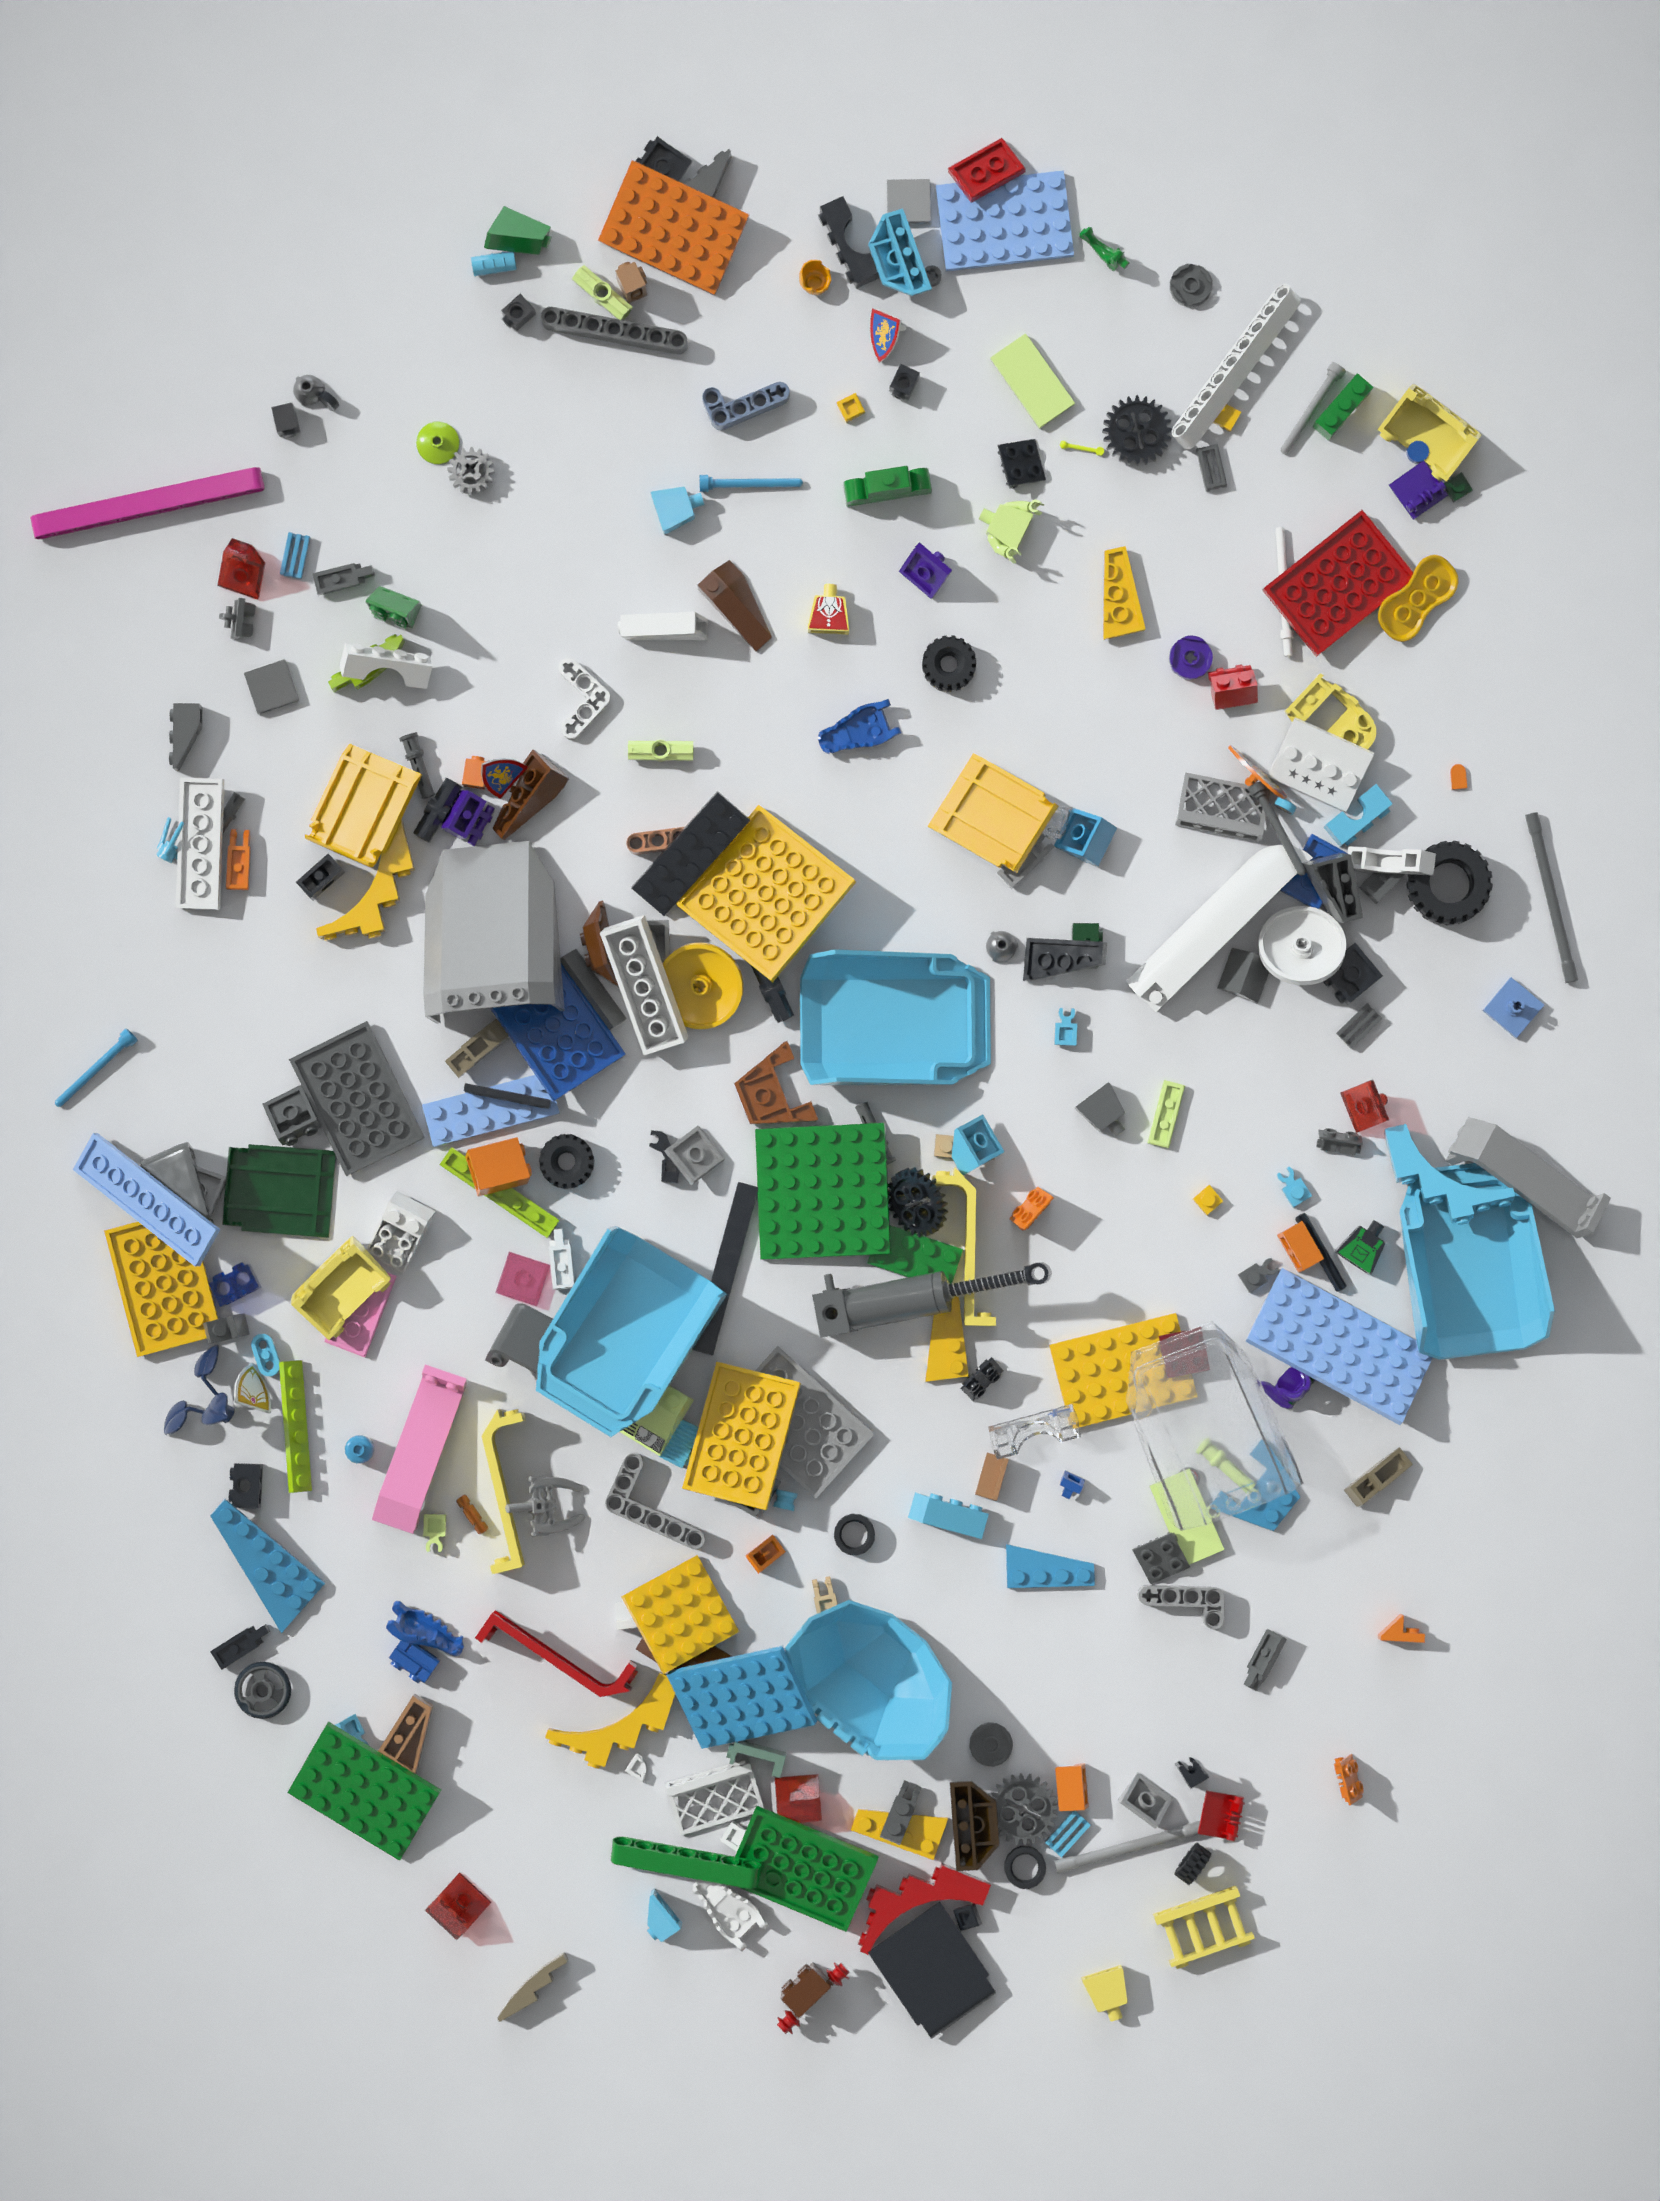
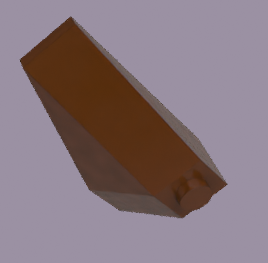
[697,560,772,652]
[492,749,569,840]

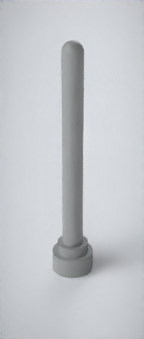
[1281,362,1346,454]

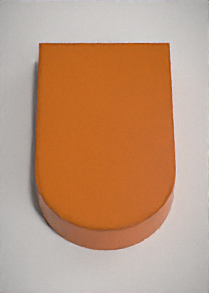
[1450,764,1467,790]

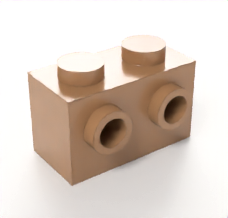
[615,262,647,304]

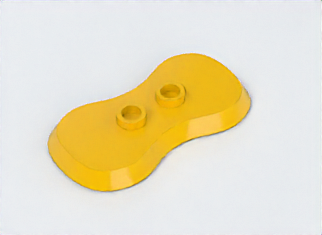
[1378,555,1458,642]

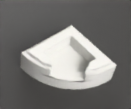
[625,1752,647,1783]

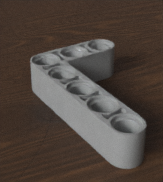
[605,1453,705,1549]

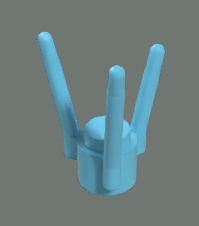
[156,817,184,863]

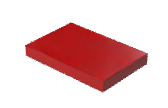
[948,138,1026,203]

